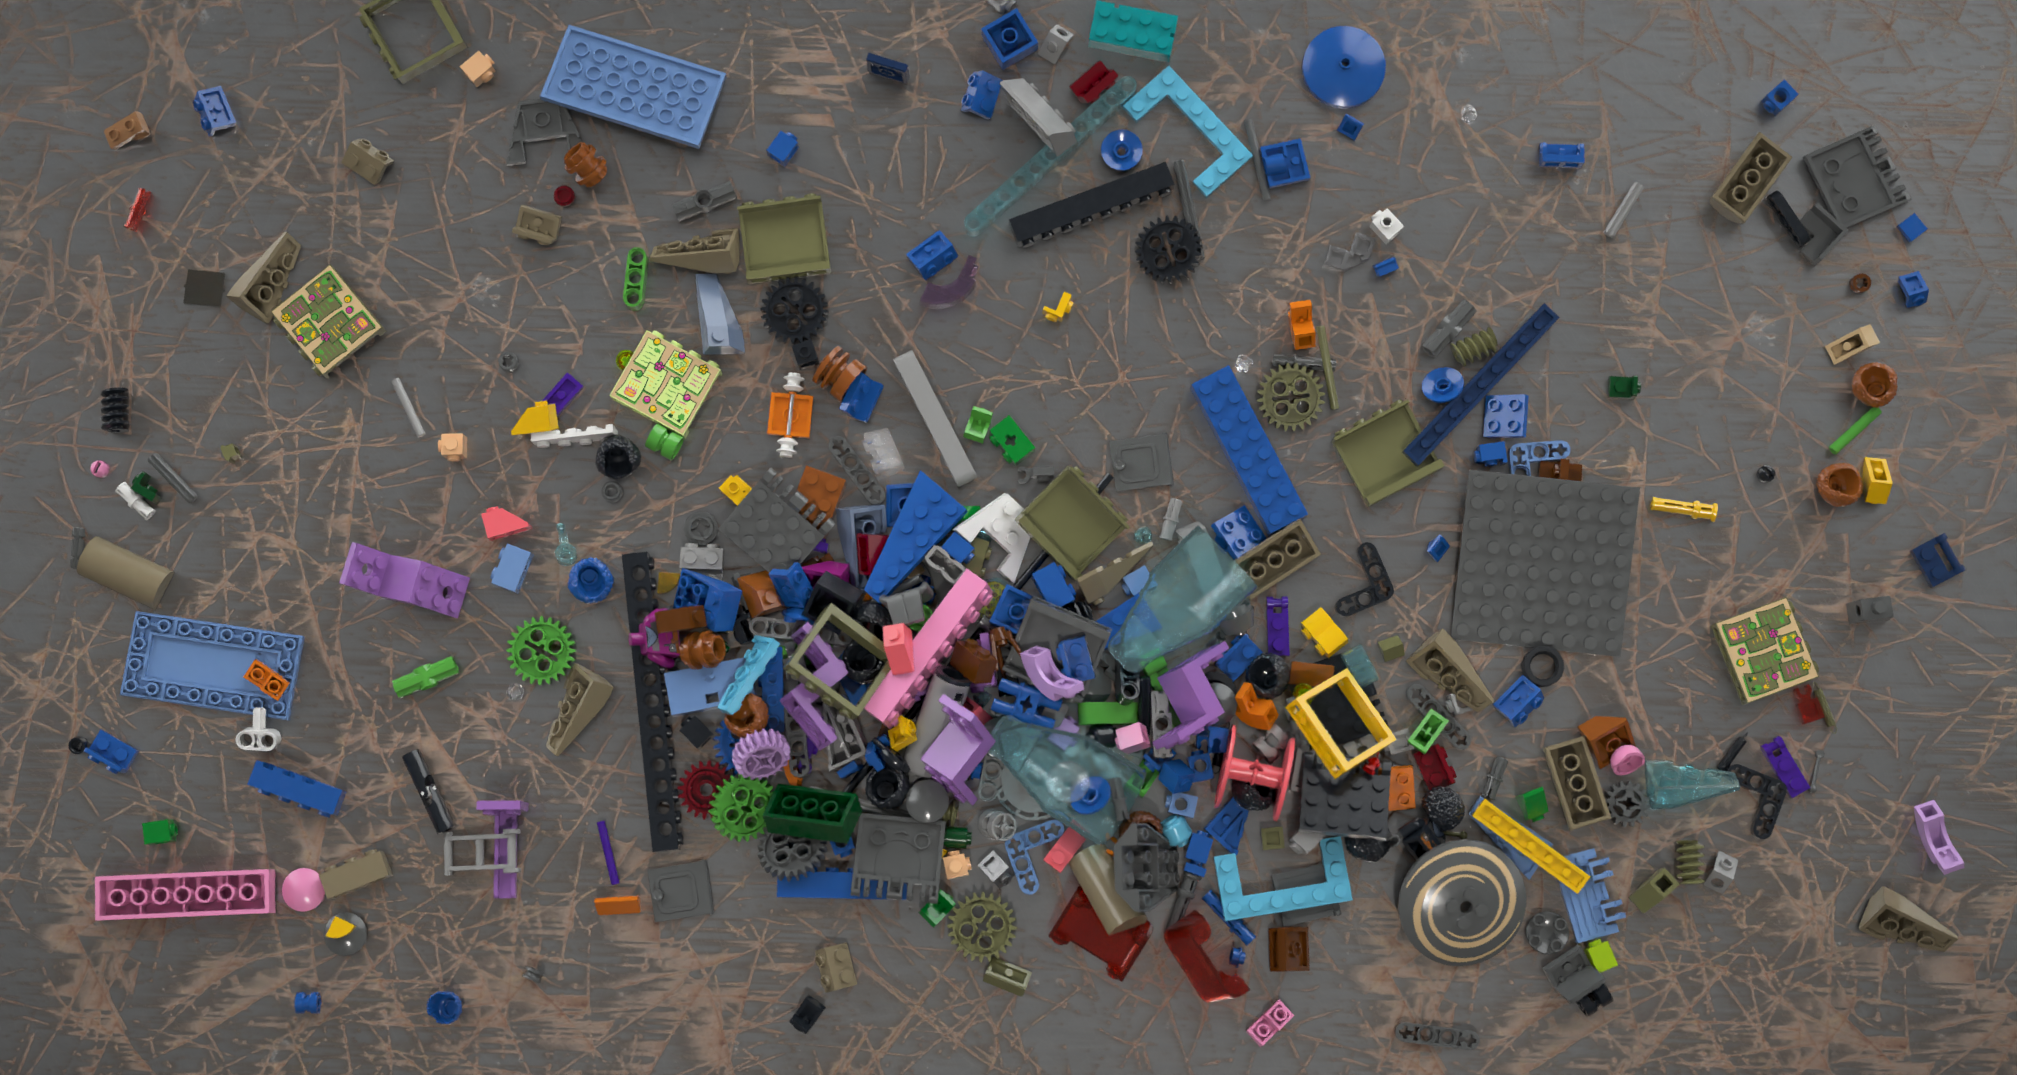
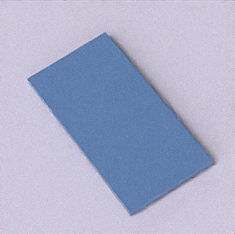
[120,611,305,721]

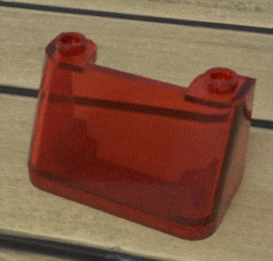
[1048,884,1154,982]
[1164,910,1250,1003]

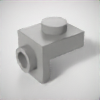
[1383,728,1414,756]

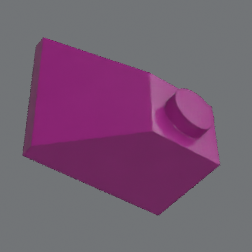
[802,561,850,589]

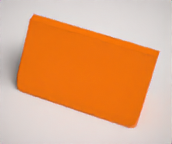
[594,896,641,915]

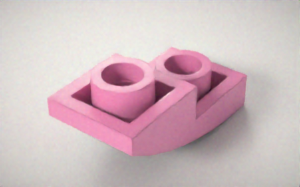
[1246,1000,1294,1047]

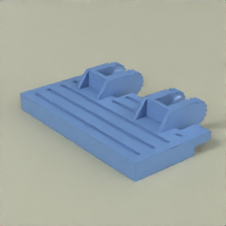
[1557,848,1626,943]

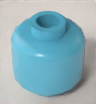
[1162,814,1192,848]

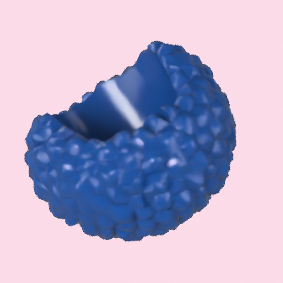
[568,557,614,604]

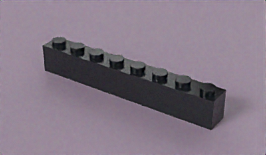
[1009,162,1175,248]

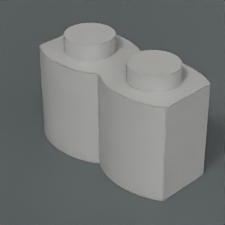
[925,545,966,586]

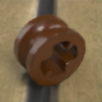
[1850,273,1871,293]

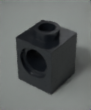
[792,339,820,370]
[679,716,714,750]

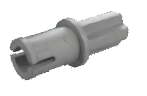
[1159,498,1182,541]

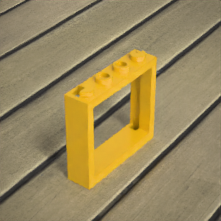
[1285,668,1397,779]

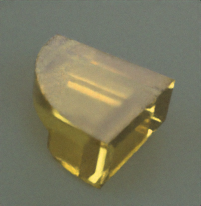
[657,572,680,594]

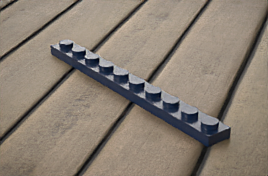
[1402,303,1560,467]

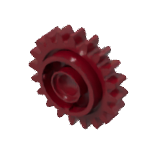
[677,760,737,820]

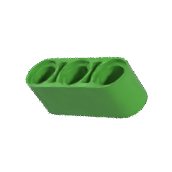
[623,247,649,311]
[1078,702,1139,725]

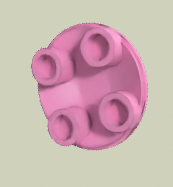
[282,868,325,912]

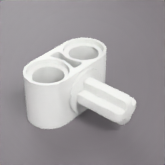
[236,707,282,751]

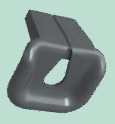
[879,582,934,626]

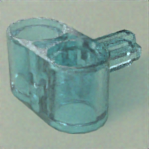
[1341,644,1379,689]

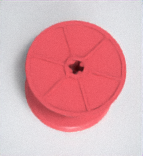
[1214,724,1295,822]

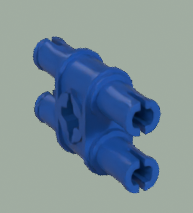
[991,678,1063,732]

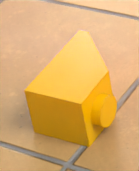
[511,401,559,435]
[1862,457,1893,504]

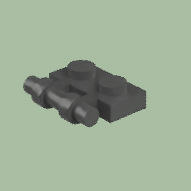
[1285,697,1309,752]

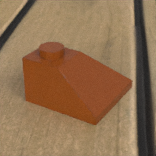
[737,570,788,618]
[1578,716,1636,769]

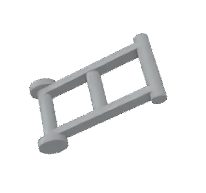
[444,829,521,876]

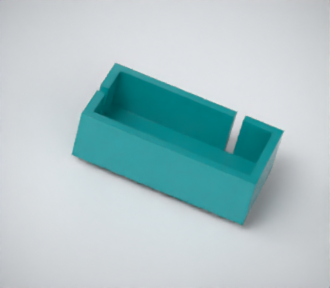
[1088,0,1178,63]

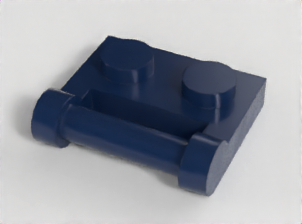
[1910,533,1966,588]

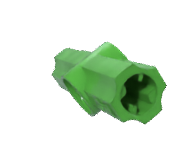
[392,656,459,698]

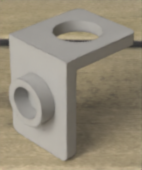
[986,0,1017,15]
[1038,25,1074,64]
[1445,694,1473,717]
[1704,851,1738,894]

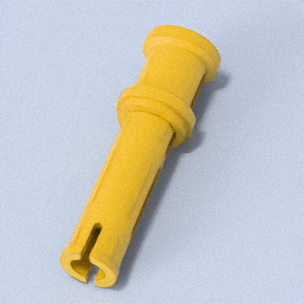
[1651,497,1718,522]

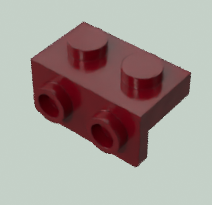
[1069,61,1119,104]

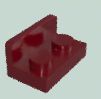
[1412,743,1457,790]

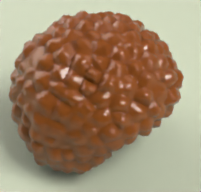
[1852,362,1898,408]
[1816,463,1863,507]
[724,693,769,738]

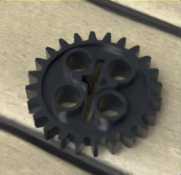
[1135,215,1203,284]
[760,277,829,345]

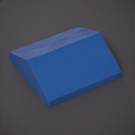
[886,483,914,527]
[989,584,1033,636]

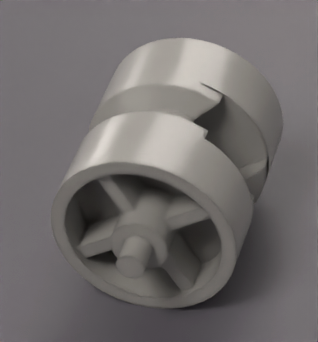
[1252,723,1290,764]
[1342,734,1381,770]
[978,809,1017,841]

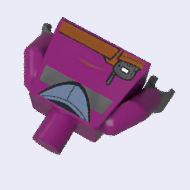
[628,605,680,671]

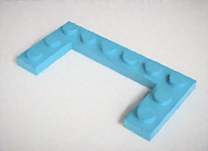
[1123,66,1253,198]
[1213,836,1353,922]

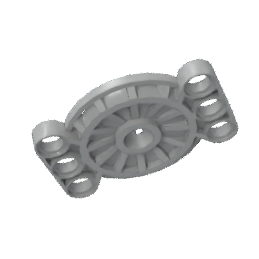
[978,739,1090,821]

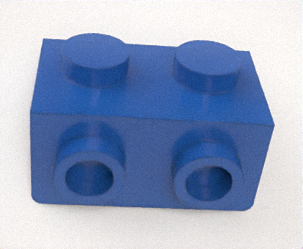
[961,70,1003,119]

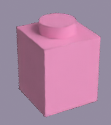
[1115,722,1151,754]

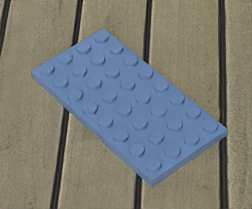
[540,25,726,149]

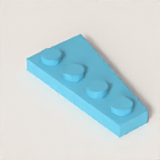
[717,635,780,715]

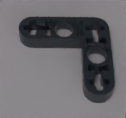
[1335,542,1394,617]
[1725,764,1787,840]

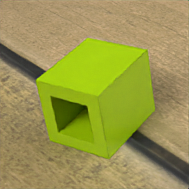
[1584,939,1618,973]

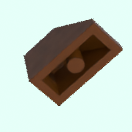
[654,605,707,634]

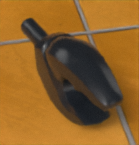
[871,737,910,773]

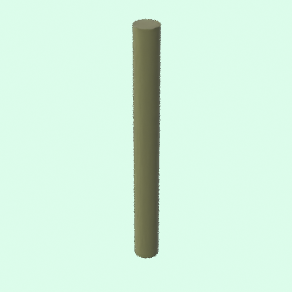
[1316,325,1339,410]

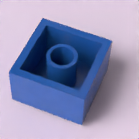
[981,8,1038,71]
[1032,562,1076,608]

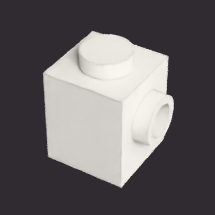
[1369,208,1404,245]

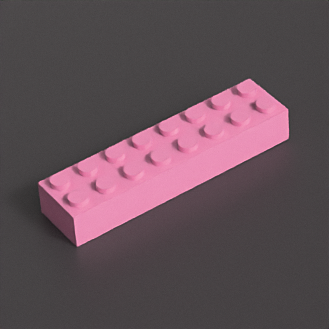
[864,569,993,729]
[95,869,276,921]

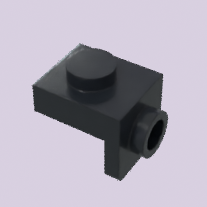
[733,611,754,645]
[789,994,826,1034]

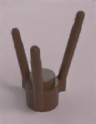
[989,627,1022,679]

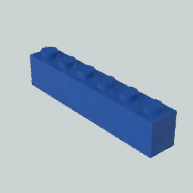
[777,867,908,900]

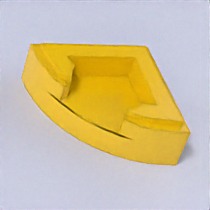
[325,916,356,938]

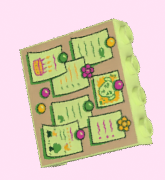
[609,330,722,439]

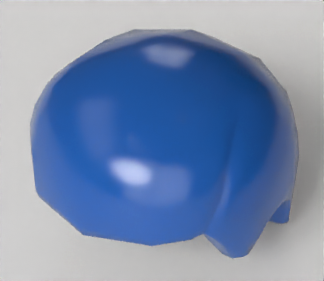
[427,991,463,1024]

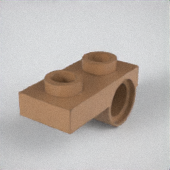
[103,111,150,150]

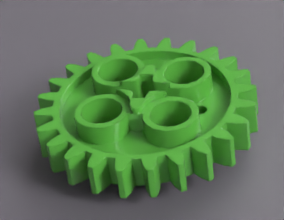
[506,616,577,686]
[709,773,774,842]

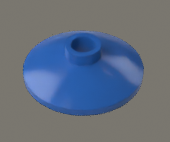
[1101,130,1143,171]
[1422,367,1464,403]
[1070,776,1111,815]

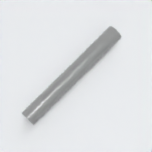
[391,378,425,438]

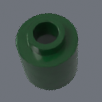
[944,826,972,849]

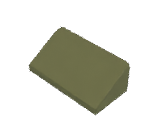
[983,956,1032,997]

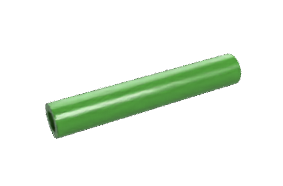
[1828,407,1882,455]

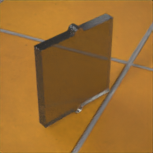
[183,269,225,307]

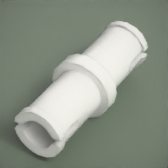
[115,482,156,520]

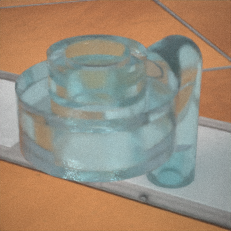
[555,523,577,566]

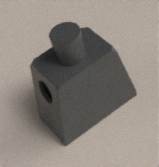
[1846,596,1893,625]

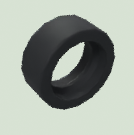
[1521,646,1564,687]

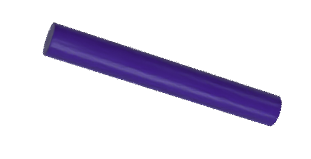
[597,821,620,885]

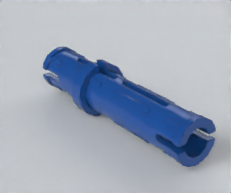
[1202,889,1256,946]

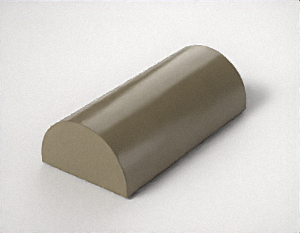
[1709,132,1792,224]
[1227,519,1321,600]
[77,536,175,610]
[1543,736,1611,831]
[1068,843,1147,935]

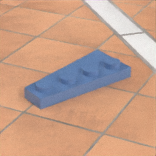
[1468,796,1553,880]

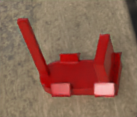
[1362,752,1380,775]

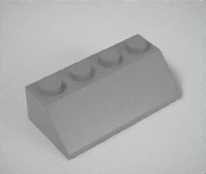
[1000,78,1077,157]

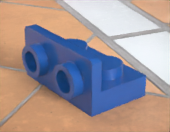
[193,86,236,136]
[906,230,958,280]
[839,372,884,423]
[768,562,813,608]
[1215,633,1263,682]
[1056,635,1096,681]
[1493,675,1544,727]
[84,729,139,774]

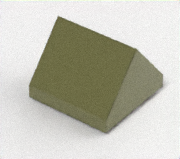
[1377,635,1405,662]

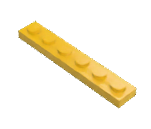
[1471,798,1590,894]

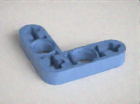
[1508,440,1570,476]
[1005,820,1064,895]

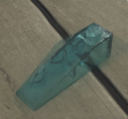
[1644,761,1740,809]

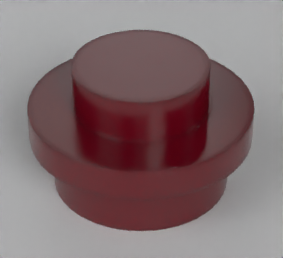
[554,185,575,207]

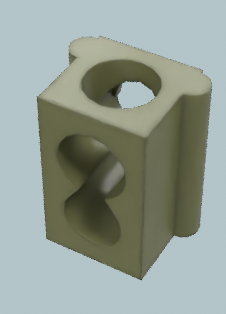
[220,443,242,464]

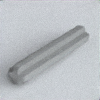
[1604,182,1644,238]

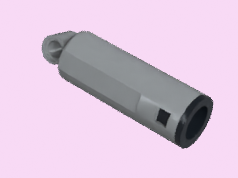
[903,665,972,789]

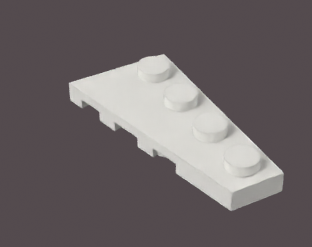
[531,424,618,448]

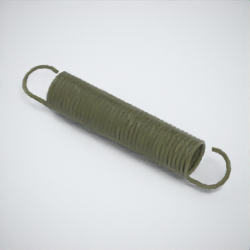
[1813,682,1837,734]

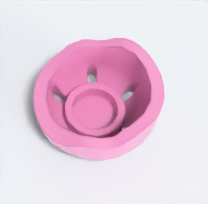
[1610,745,1645,775]

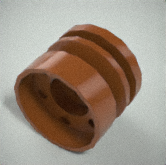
[812,346,868,403]

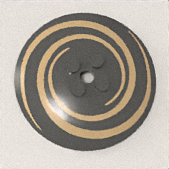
[1398,839,1526,966]

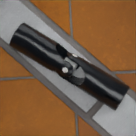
[402,749,455,835]

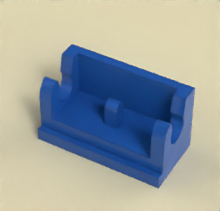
[1539,142,1585,168]
[1196,726,1229,754]

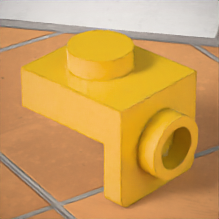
[1042,292,1074,322]
[888,715,917,752]

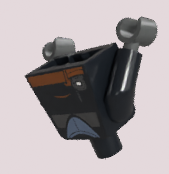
[1386,815,1446,861]

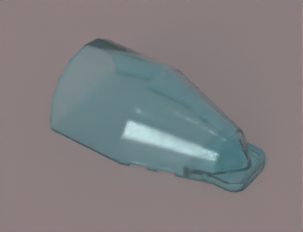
[1108,525,1259,673]
[988,715,1147,846]

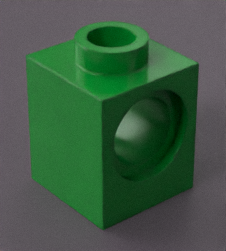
[142,819,178,845]

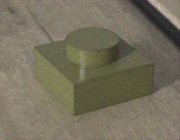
[1260,827,1285,850]

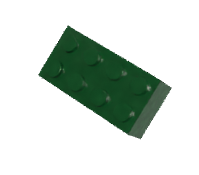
[762,784,862,844]

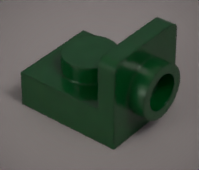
[1608,375,1641,400]
[130,471,162,505]

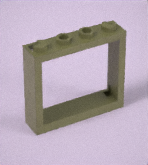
[358,0,467,84]
[783,603,891,720]

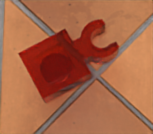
[1793,684,1825,725]

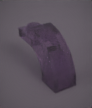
[920,255,979,309]

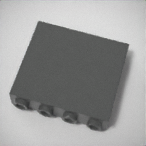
[1002,596,1113,704]

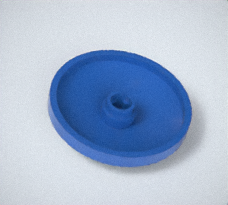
[1302,26,1386,109]

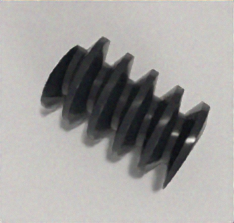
[101,387,129,433]

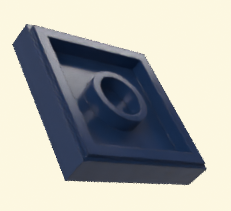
[866,53,910,84]

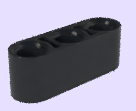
[1115,640,1140,706]

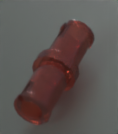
[124,188,152,231]

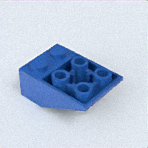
[673,568,742,632]

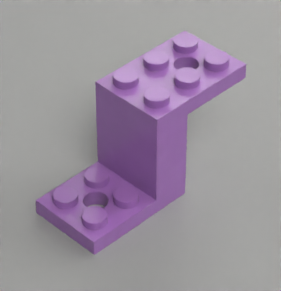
[339,542,470,619]
[779,622,849,751]
[1152,641,1229,750]
[920,694,996,806]

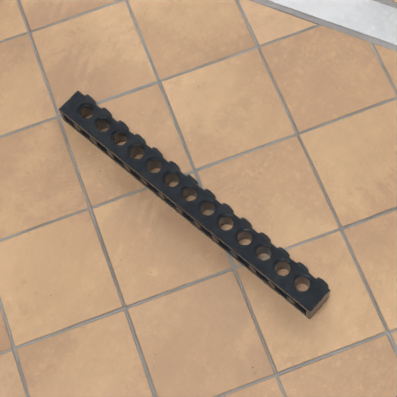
[622,551,684,853]

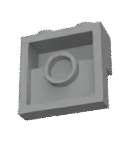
[680,543,725,581]

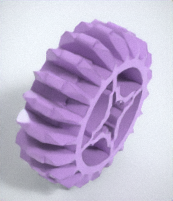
[732,728,791,780]

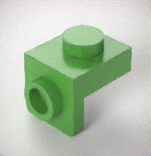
[963,406,993,444]

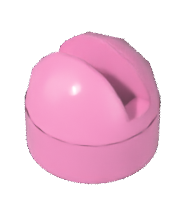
[90,460,109,478]

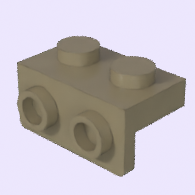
[341,138,394,185]
[512,205,562,245]
[815,942,857,993]

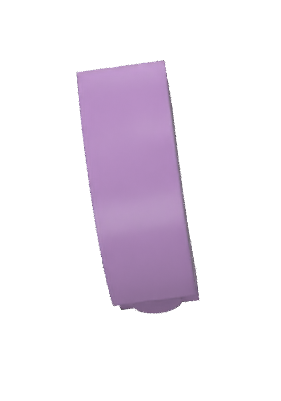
[1020,646,1084,701]
[1914,800,1964,875]

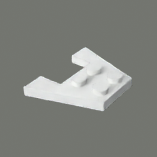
[952,493,1030,583]

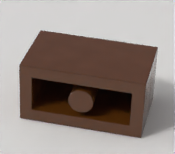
[950,639,998,684]

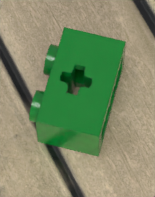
[989,415,1035,466]

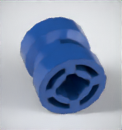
[295,992,321,1014]

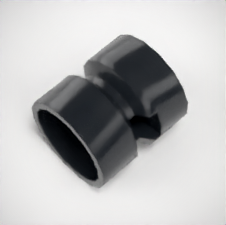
[1576,983,1613,1017]

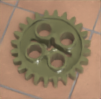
[1256,363,1325,431]
[947,892,1017,963]

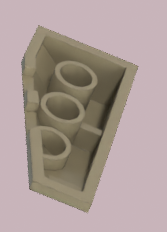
[649,228,740,274]
[226,232,301,324]
[1076,542,1153,607]
[1406,628,1494,712]
[546,663,614,756]
[1859,886,1958,952]

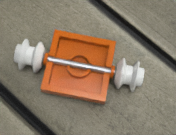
[767,372,814,458]

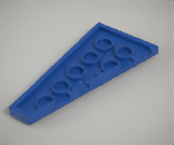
[864,470,968,605]

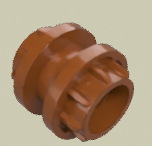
[564,142,607,187]
[679,630,726,670]

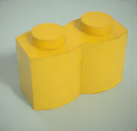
[1301,607,1348,658]

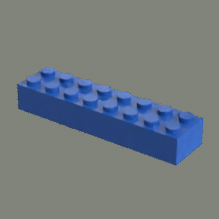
[1190,365,1308,537]

